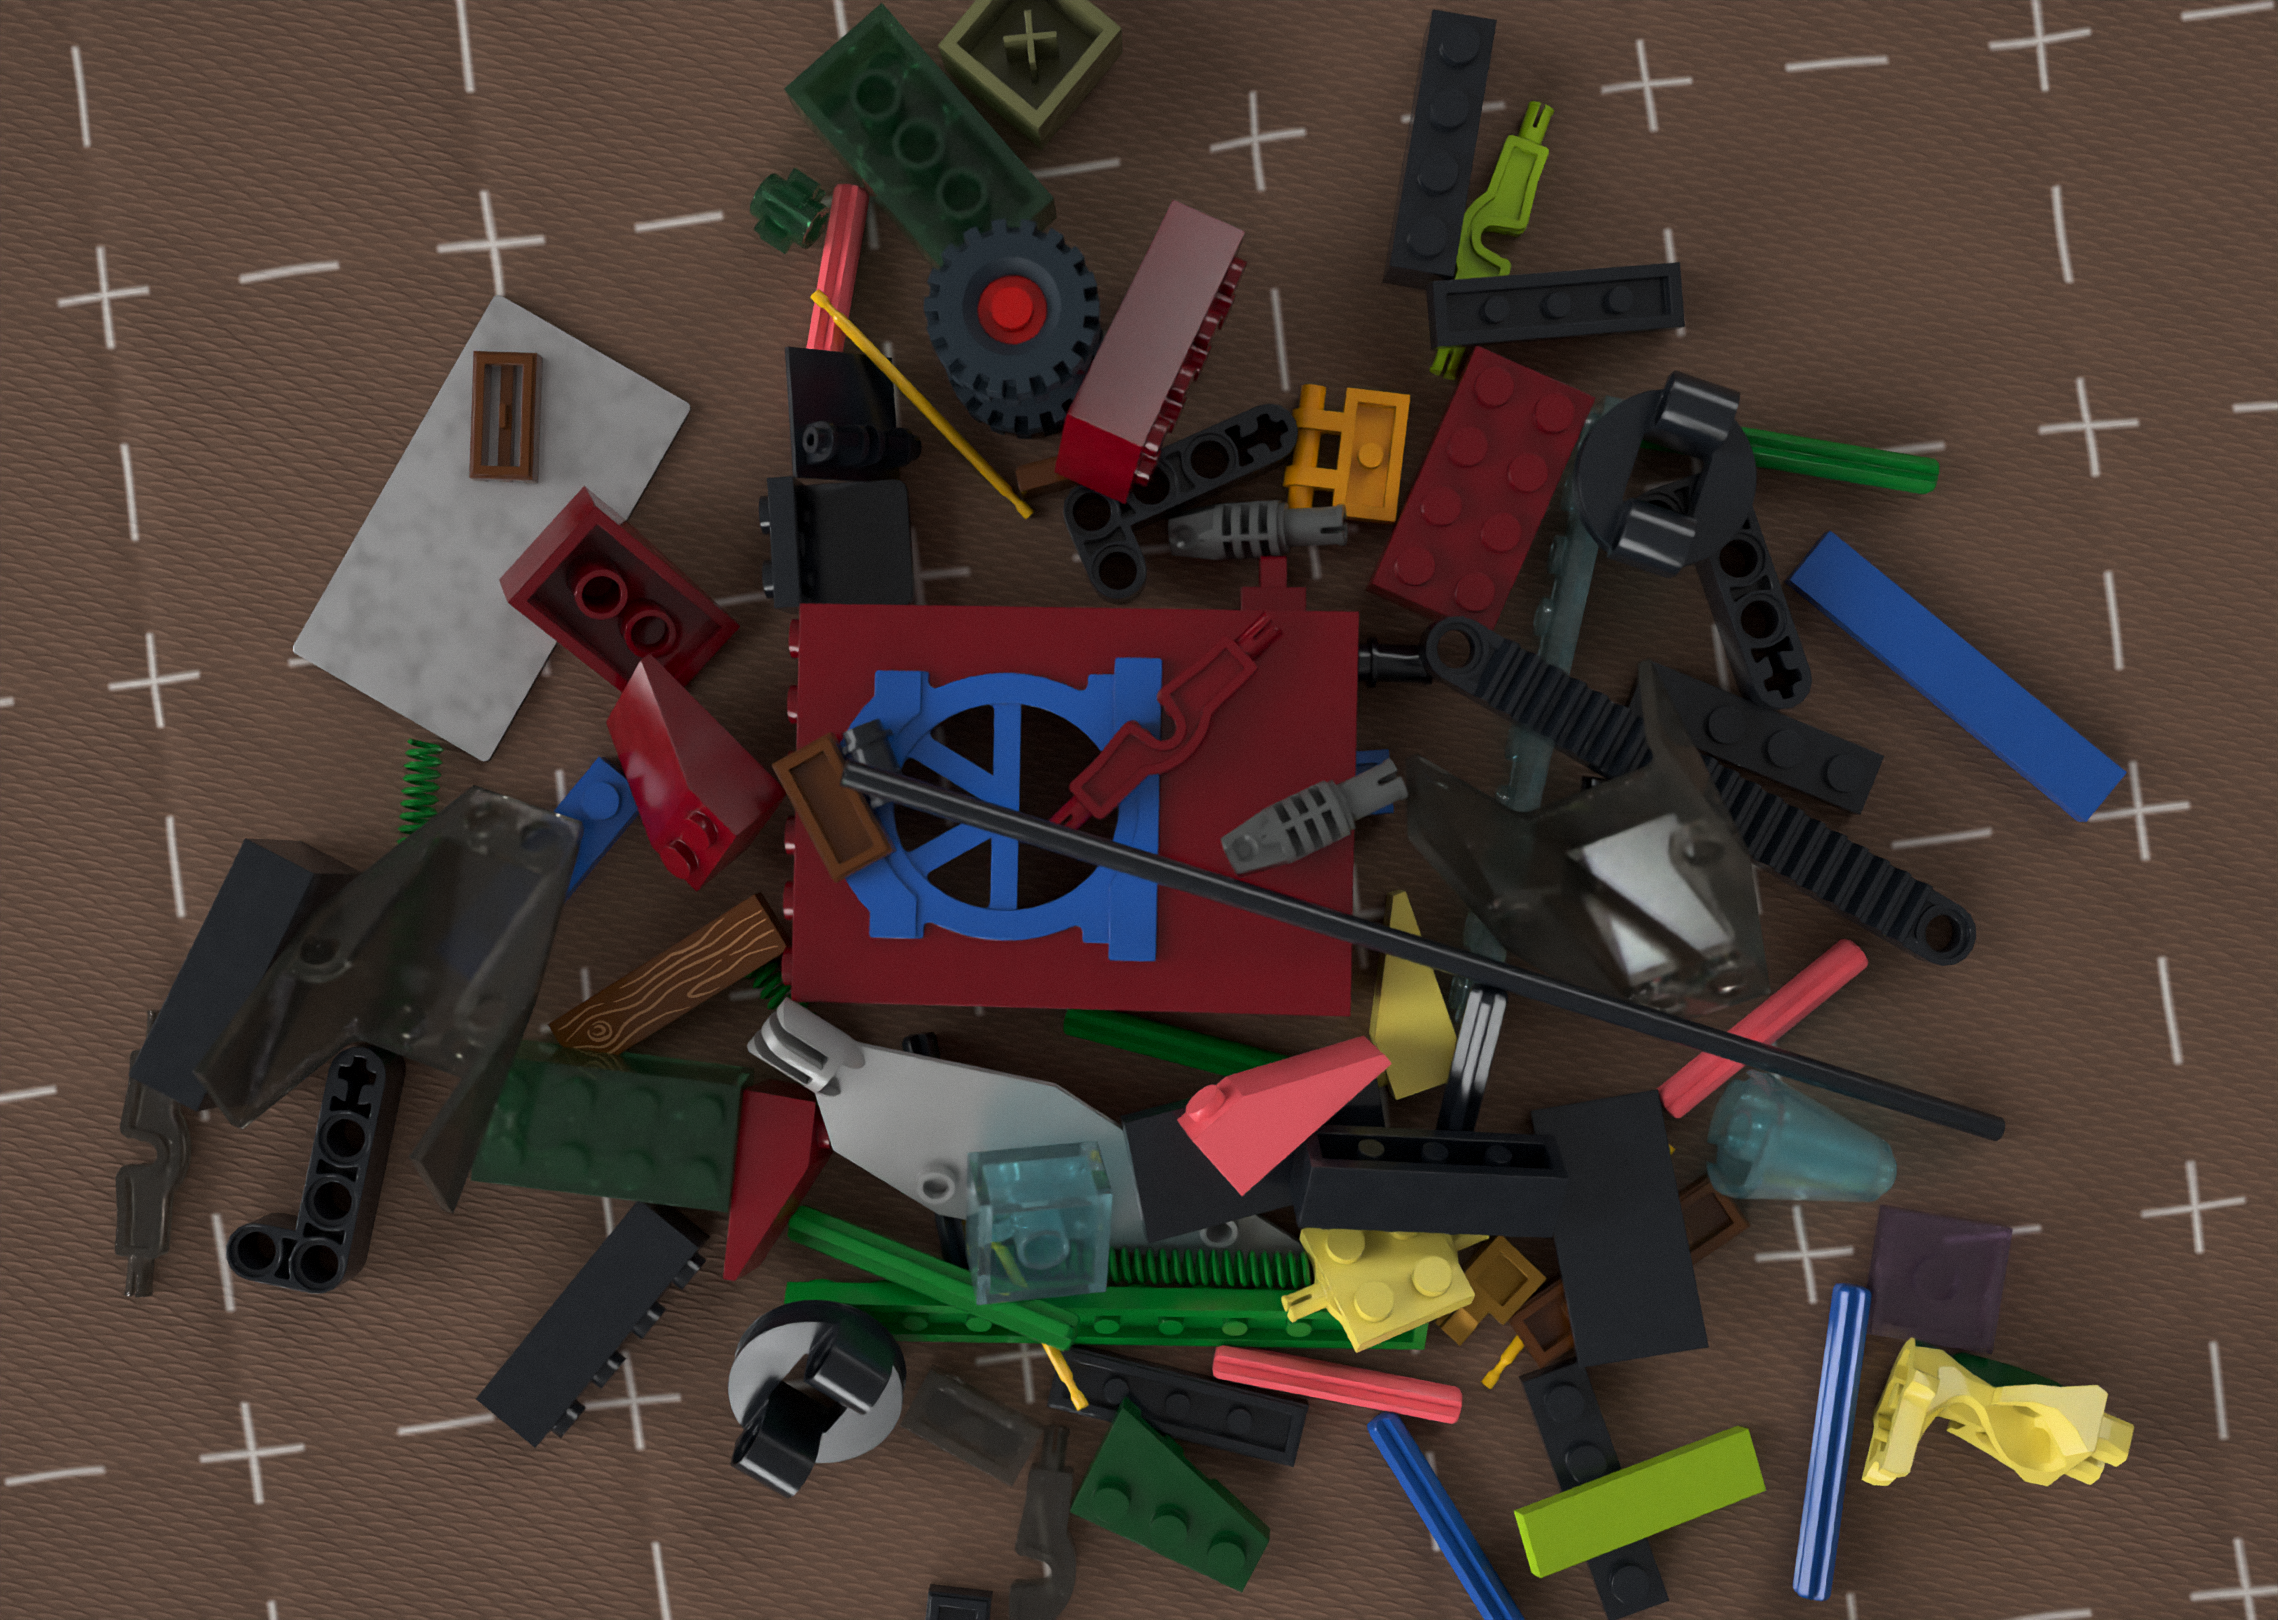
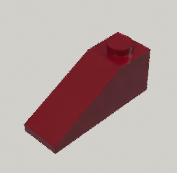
[723,1079,833,1281]

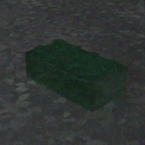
[784,3,1057,270]
[471,1038,755,1212]

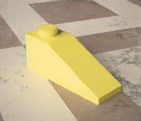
[1369,890,1457,1100]

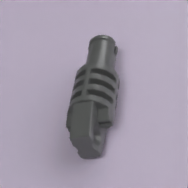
[1168,499,1348,560]
[1221,758,1408,878]

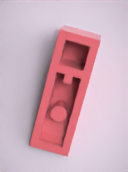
[1177,1035,1392,1196]

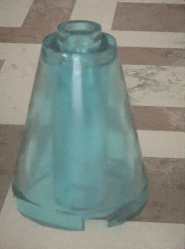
[1706,1069,1897,1202]

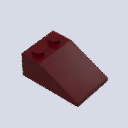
[499,486,740,692]
[606,654,787,892]

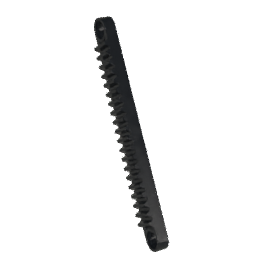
[1418,616,1976,966]

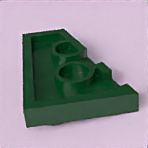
[1069,1396,1270,1593]

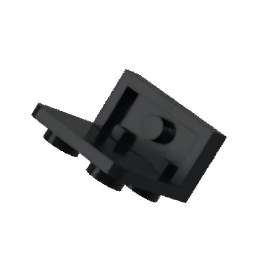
[759,476,915,614]

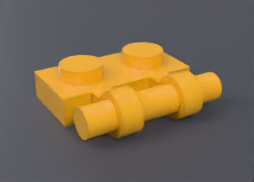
[1283,384,1410,525]

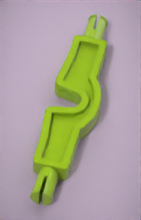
[1429,101,1554,380]

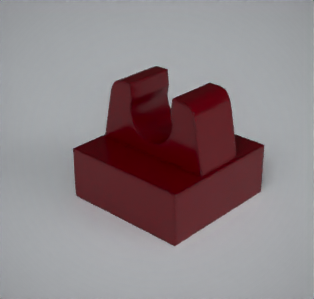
[1239,556,1306,611]

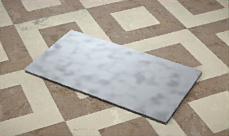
[293,295,692,762]

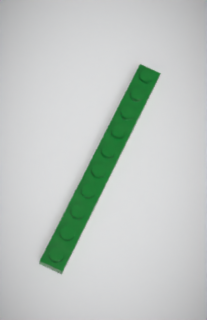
[784,1279,1429,1350]

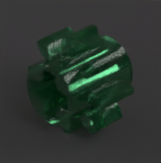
[750,168,830,254]

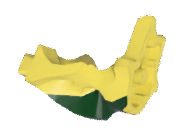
[1862,1337,2134,1486]

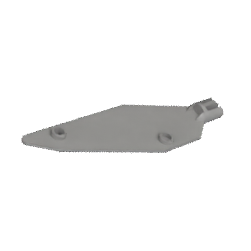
[747,997,1303,1267]

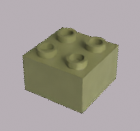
[938,0,1123,150]

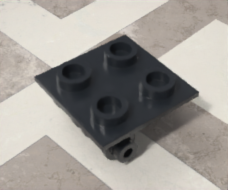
[785,346,922,482]

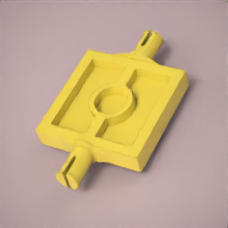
[1281,1228,1489,1353]

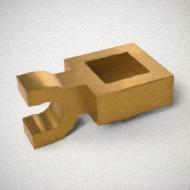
[1433,1235,1547,1346]

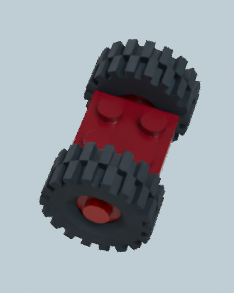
[924,219,1103,439]

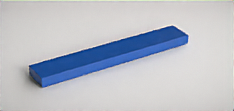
[1784,531,2127,822]

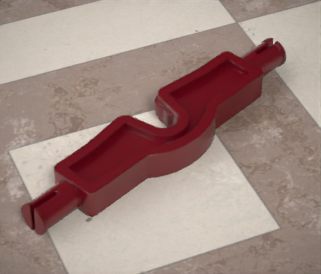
[1048,611,1283,830]

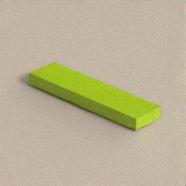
[1514,1425,1766,1578]

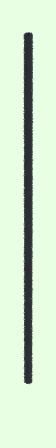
[839,758,2005,1141]

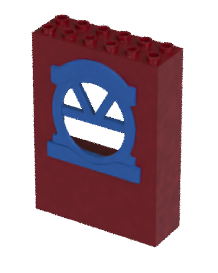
[782,603,1359,1017]

